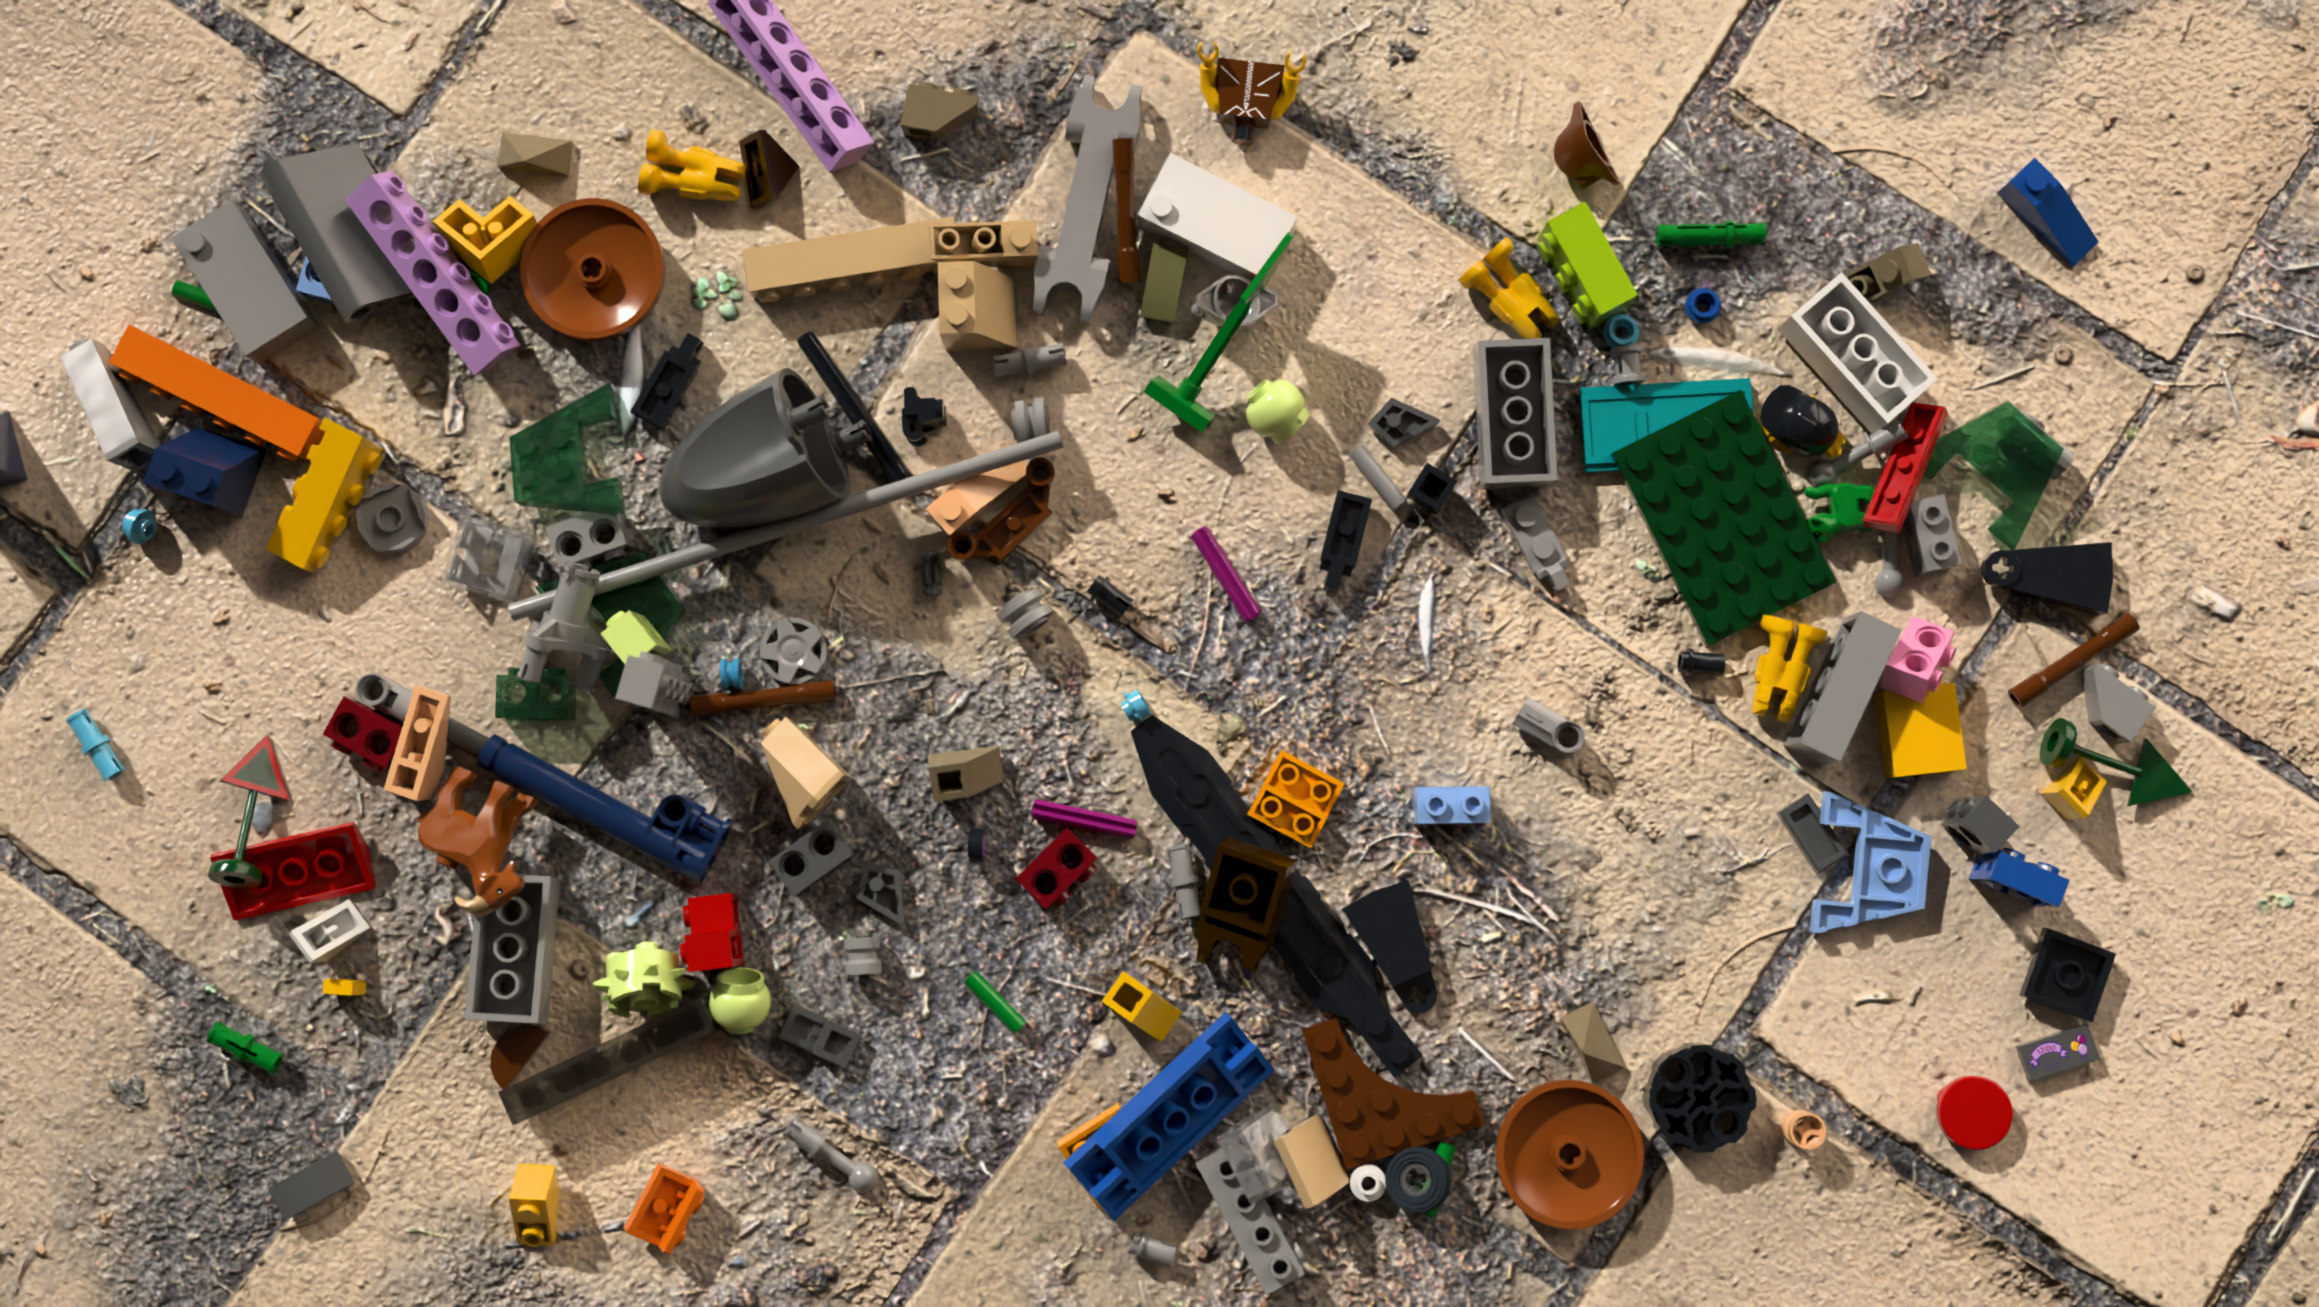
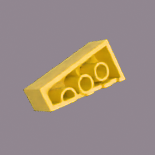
[266,417,383,573]

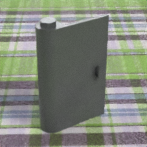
[259,142,415,323]

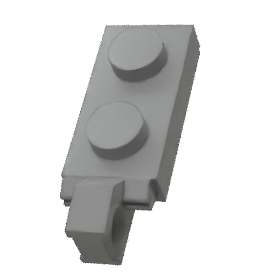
[1500,494,1571,593]

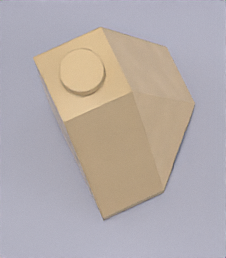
[761,717,852,830]

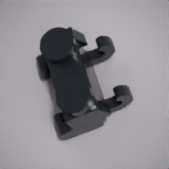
[902,387,947,447]

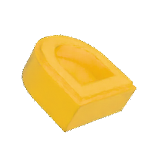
[322,978,367,996]

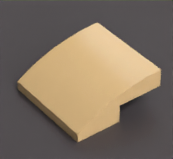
[1274,1114,1350,1209]

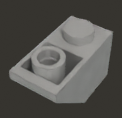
[2081,663,2156,744]

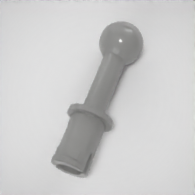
[1808,419,1909,487]
[1875,525,1906,597]
[782,1116,878,1193]

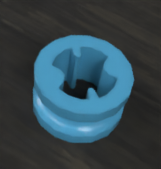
[720,658,743,691]

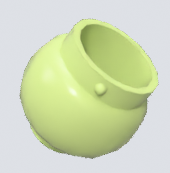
[1246,379,1311,445]
[709,967,771,1034]

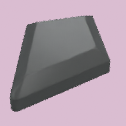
[1367,398,1440,449]
[856,863,906,925]

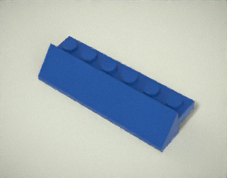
[1063,1012,1275,1221]

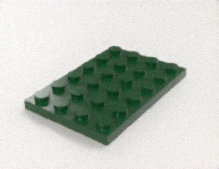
[1611,390,1836,646]

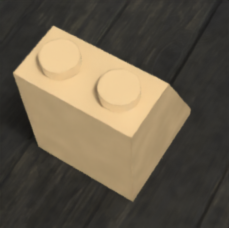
[938,261,1017,351]

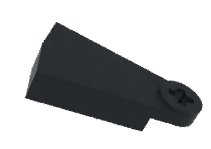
[1981,542,2113,616]
[1341,880,1437,1013]

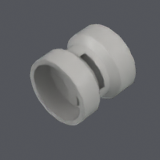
[844,936,882,975]

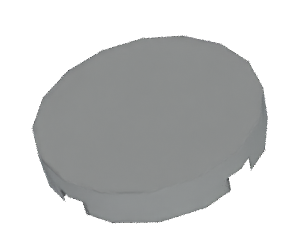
[355,483,429,555]

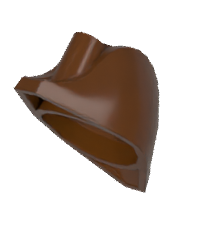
[1554,101,1621,189]

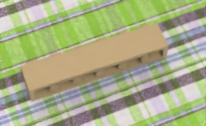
[742,216,956,302]

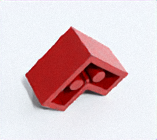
[680,893,744,972]

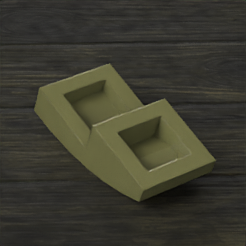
[1140,243,1189,323]

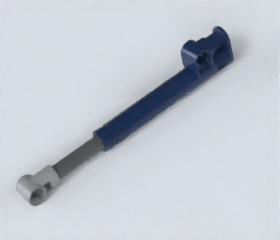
[355,673,734,884]

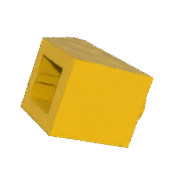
[1102,970,1183,1042]
[509,1163,559,1247]

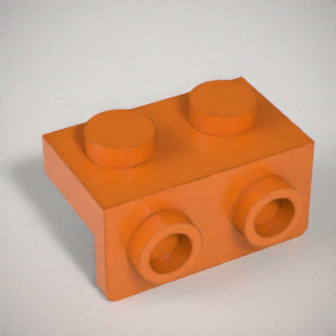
[624,1162,704,1255]

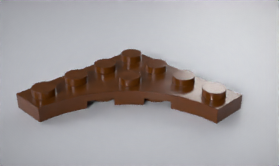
[1301,1017,1485,1170]

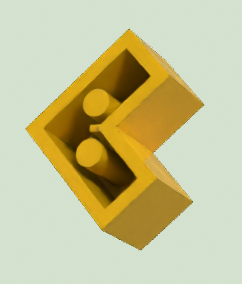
[433,196,537,284]

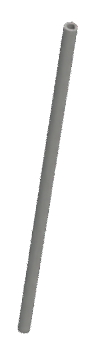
[508,431,1064,621]

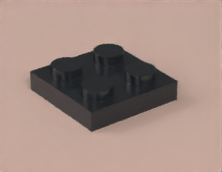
[2019,928,2116,1022]

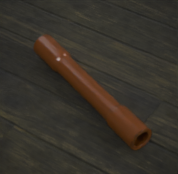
[1112,138,1140,283]
[2008,613,2140,708]
[690,680,837,717]

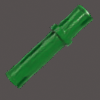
[1656,220,1766,249]

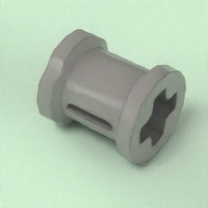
[1610,345,1645,386]

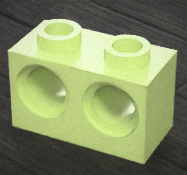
[600,610,672,664]

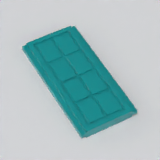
[1579,378,1754,473]

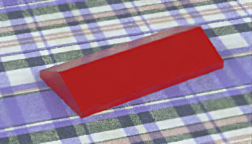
[210,822,376,921]

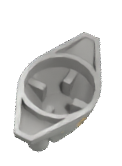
[1191,275,1279,327]

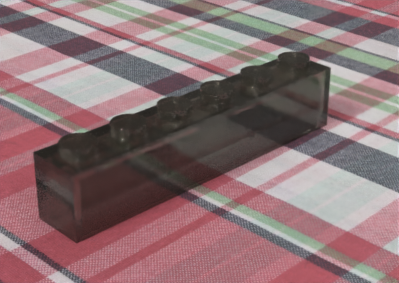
[498,996,722,1126]

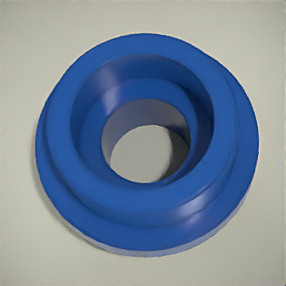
[1685,288,1721,324]

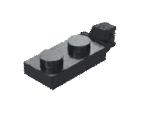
[630,333,704,431]
[1319,490,1372,593]

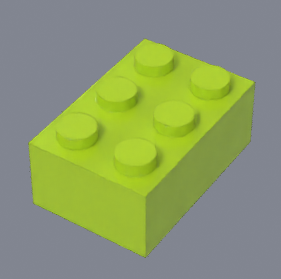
[1537,201,1638,330]

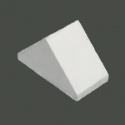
[289,899,370,963]

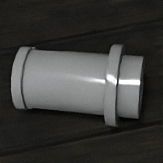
[1128,1231,1177,1268]

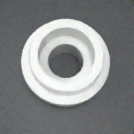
[1350,1164,1386,1202]

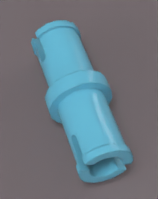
[66,709,126,782]

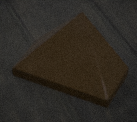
[739,129,799,209]

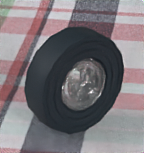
[1385,1146,1452,1214]

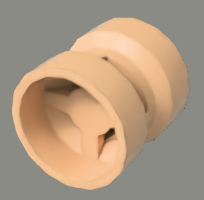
[1782,1110,1826,1150]

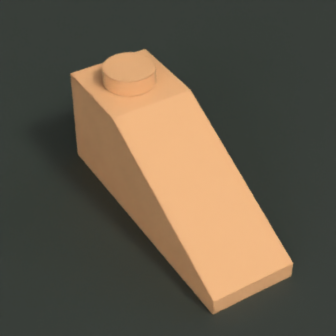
[926,444,1028,537]
[383,685,451,801]

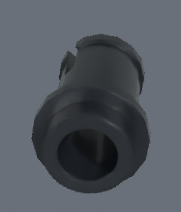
[1087,575,1134,618]
[1677,648,1726,677]

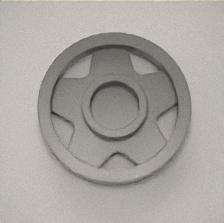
[760,617,828,685]

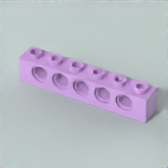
[707,0,874,172]
[345,170,520,376]

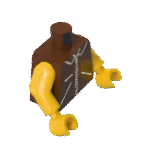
[1197,41,1307,145]

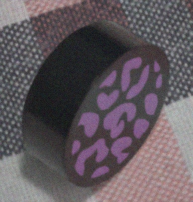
[968,828,988,864]

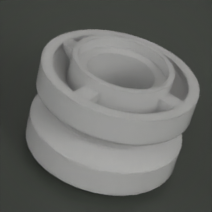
[1012,397,1050,443]
[997,587,1054,640]

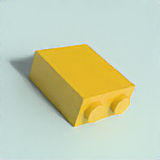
[1874,680,1967,779]

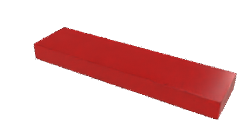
[1862,402,1948,533]

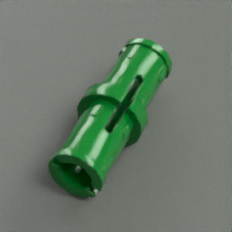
[206,1022,284,1075]

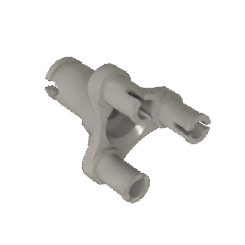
[517,562,612,692]

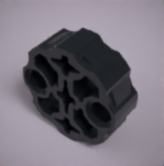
[1643,1043,1756,1153]

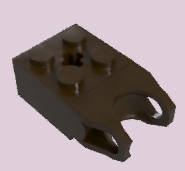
[1196,837,1298,980]

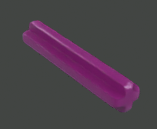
[1192,526,1261,623]
[1031,799,1138,839]

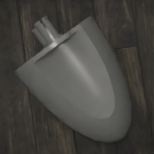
[659,368,873,528]

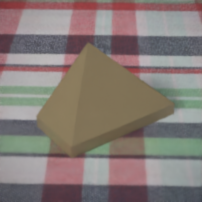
[497,132,573,177]
[1560,1002,1625,1084]

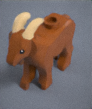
[417,766,539,916]

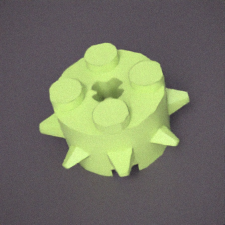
[593,942,695,1018]

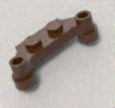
[947,457,1055,562]

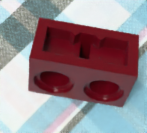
[322,696,403,772]
[1015,827,1098,910]

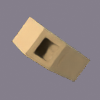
[928,220,1039,268]

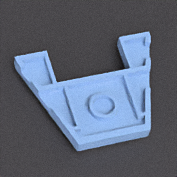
[1810,791,1931,933]

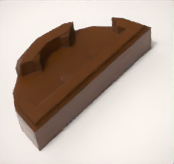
[490,1025,552,1091]

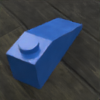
[1997,158,2099,267]

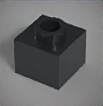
[1406,462,1457,515]

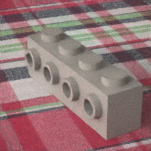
[615,651,693,718]
[1195,1143,1307,1296]

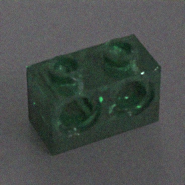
[495,668,576,721]

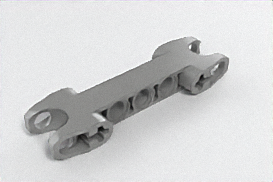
[1033,75,1142,326]

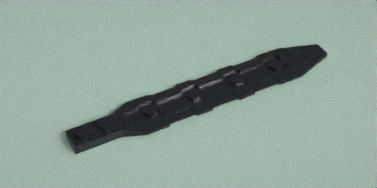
[1131,715,1423,1078]

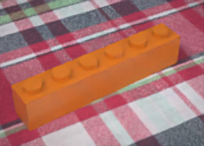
[109,325,325,462]

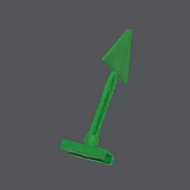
[1143,232,1294,432]

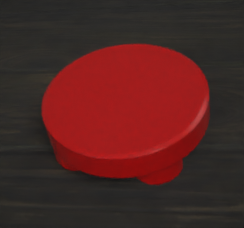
[1936,1075,2013,1150]

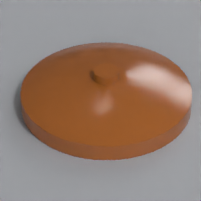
[520,198,665,341]
[1495,1079,1644,1229]

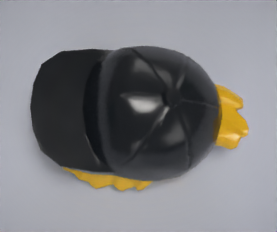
[1760,385,1846,458]

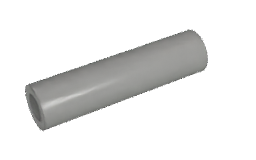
[1349,444,1407,511]

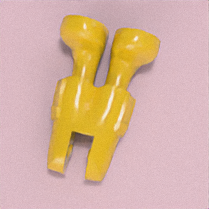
[638,129,746,201]
[1458,237,1560,339]
[1752,614,1828,723]

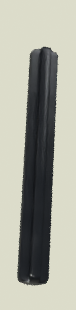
[797,331,908,482]

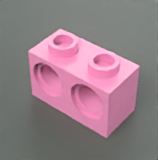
[1881,616,1956,704]

